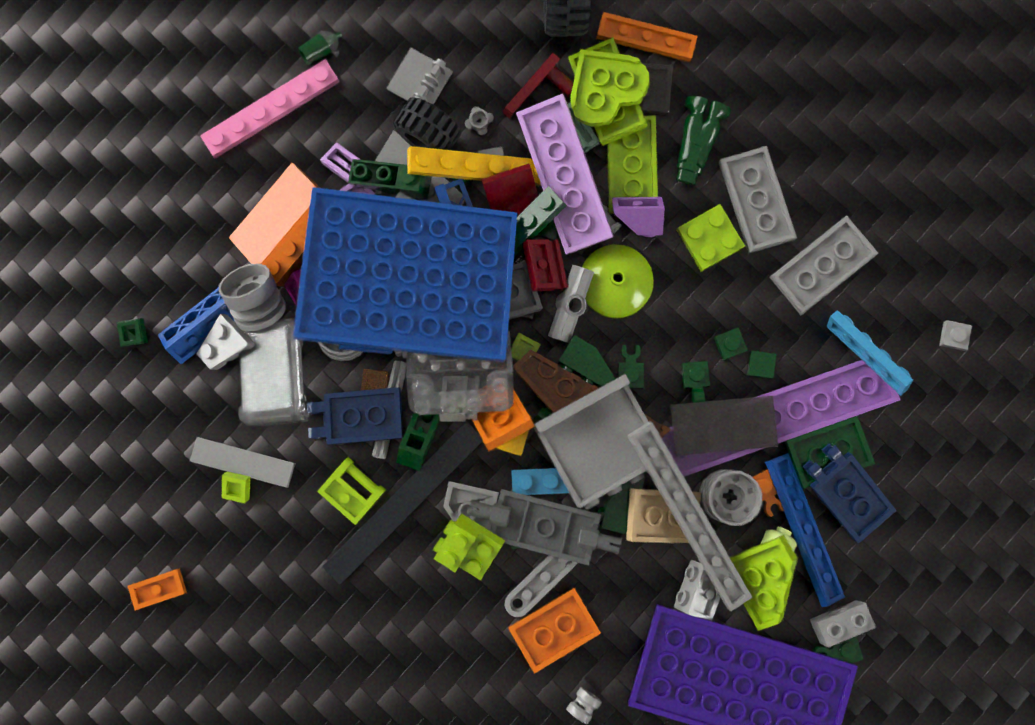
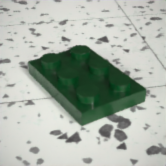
[784,416,875,489]

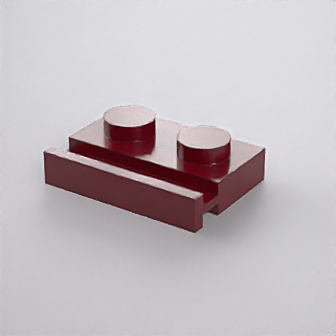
[522,239,568,291]

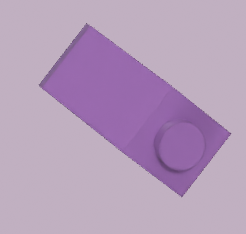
[612,197,665,237]

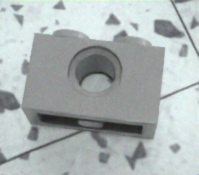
[810,600,876,647]

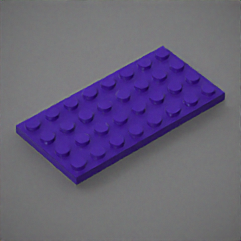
[628,604,858,725]

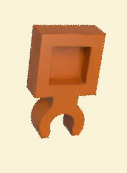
[752,469,784,517]

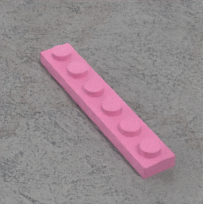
[200,59,339,158]

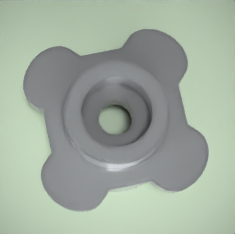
[465,107,494,135]

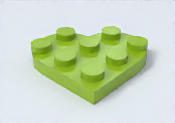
[571,49,650,127]

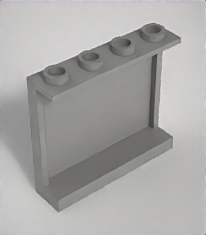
[533,374,648,510]

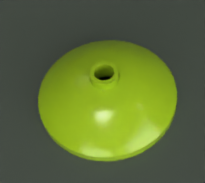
[582,244,653,318]

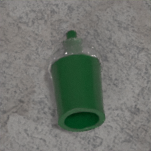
[298,30,342,65]

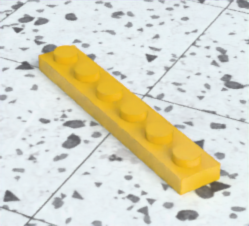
[407,146,542,187]

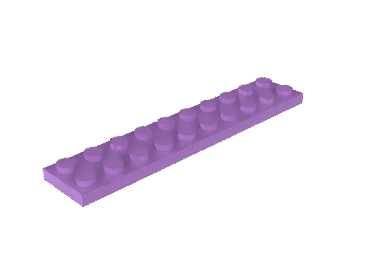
[661,360,900,477]

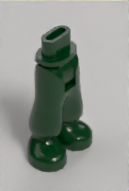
[676,96,731,185]

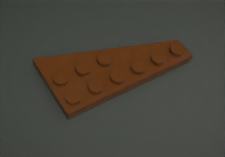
[511,350,671,438]

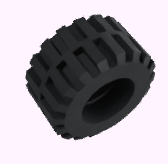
[393,97,462,150]

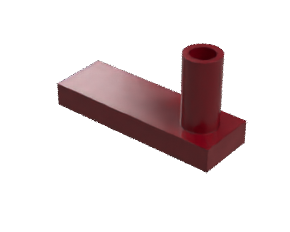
[502,53,574,119]

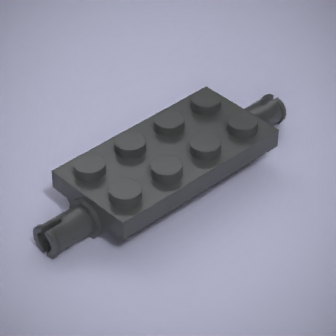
[467,489,622,565]

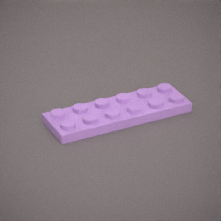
[516,94,614,255]

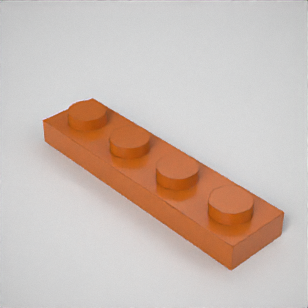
[597,12,697,62]

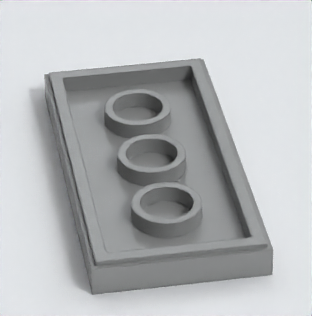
[719,146,797,254]
[769,215,878,315]

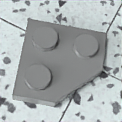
[444,481,499,531]

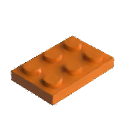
[472,377,535,451]
[508,588,601,674]

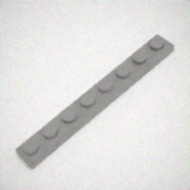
[627,422,752,611]

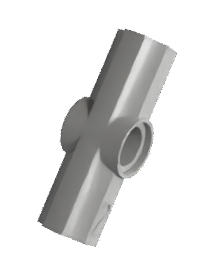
[548,265,594,343]

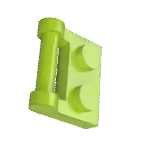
[317,457,386,525]

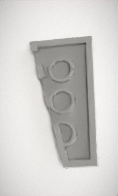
[375,130,466,206]

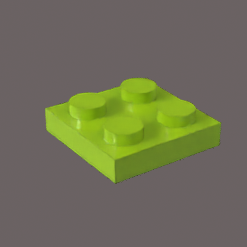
[677,204,745,272]

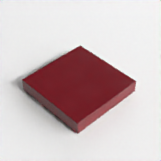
[481,163,538,215]

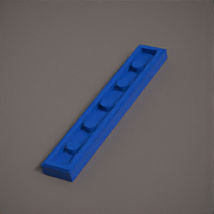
[765,453,845,607]

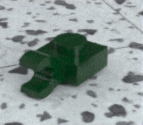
[681,361,710,406]

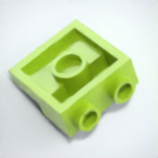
[433,513,505,580]

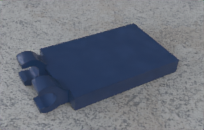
[307,387,404,445]
[803,443,896,544]

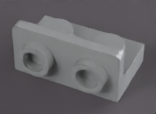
[674,560,720,621]

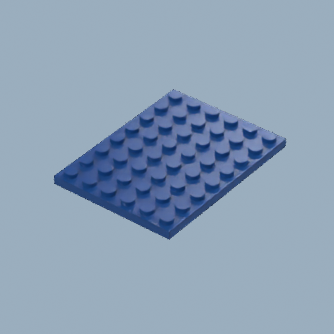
[293,187,517,362]

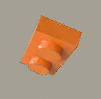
[128,568,187,610]

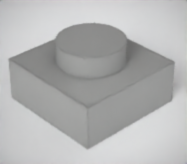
[939,320,972,351]

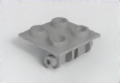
[386,48,453,104]

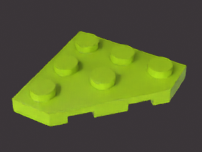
[729,535,797,631]

